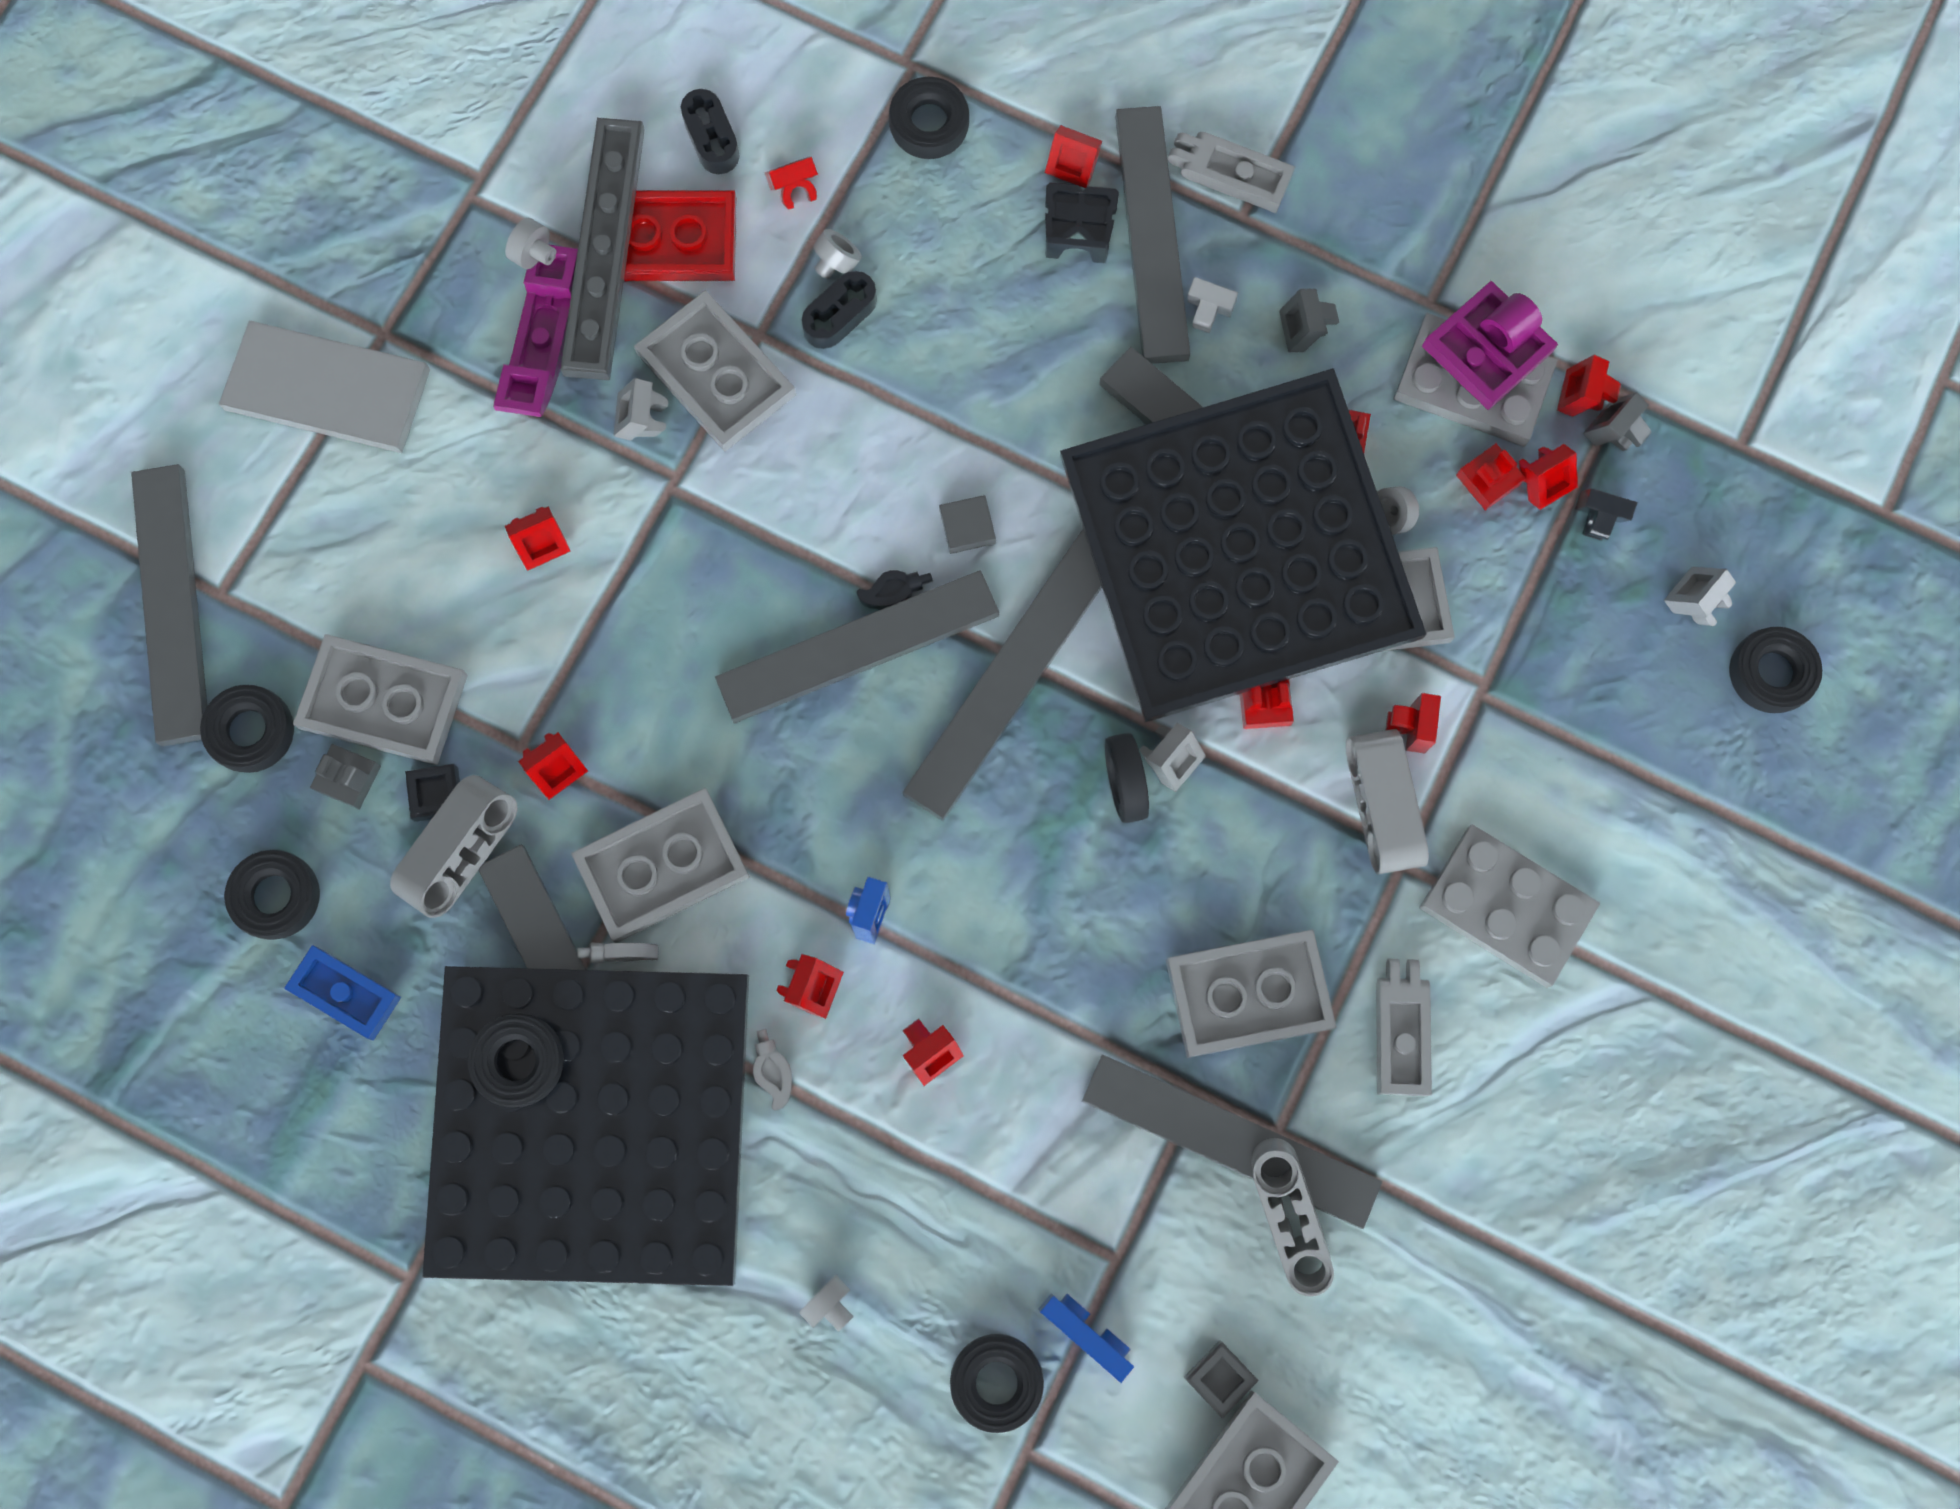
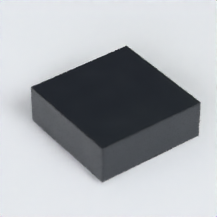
[405,764,460,822]

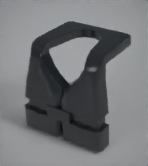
[1045,183,1119,263]

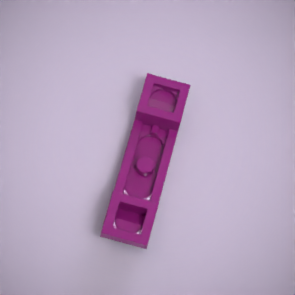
[493,244,578,417]

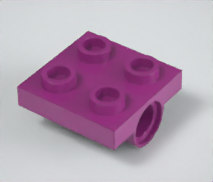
[1422,281,1558,411]

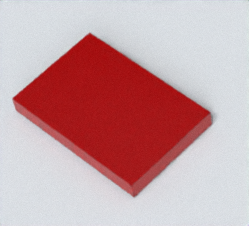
[624,190,737,281]

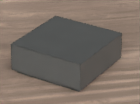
[939,495,996,554]
[1184,1340,1259,1419]

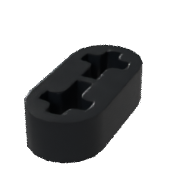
[680,89,740,174]
[801,271,877,349]

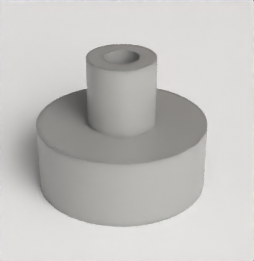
[505,218,556,269]
[814,229,862,279]
[1377,486,1419,535]
[799,1275,854,1332]

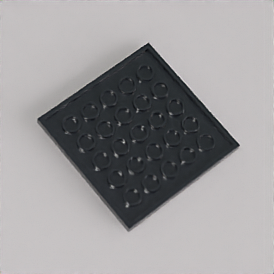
[1060,368,1427,723]
[422,966,749,1286]

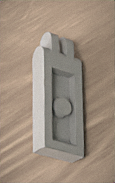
[1167,132,1295,213]
[1376,958,1432,1096]

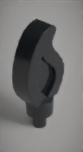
[857,570,933,610]

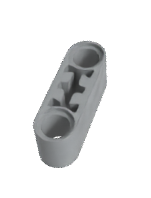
[1346,729,1429,875]
[390,775,517,918]
[1251,1138,1334,1296]

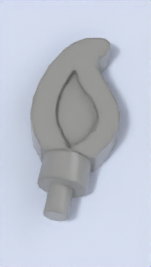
[577,943,658,963]
[753,1029,792,1111]

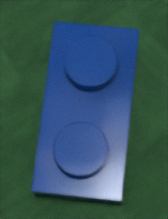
[846,877,891,945]
[284,945,401,1041]
[1038,1294,1134,1383]

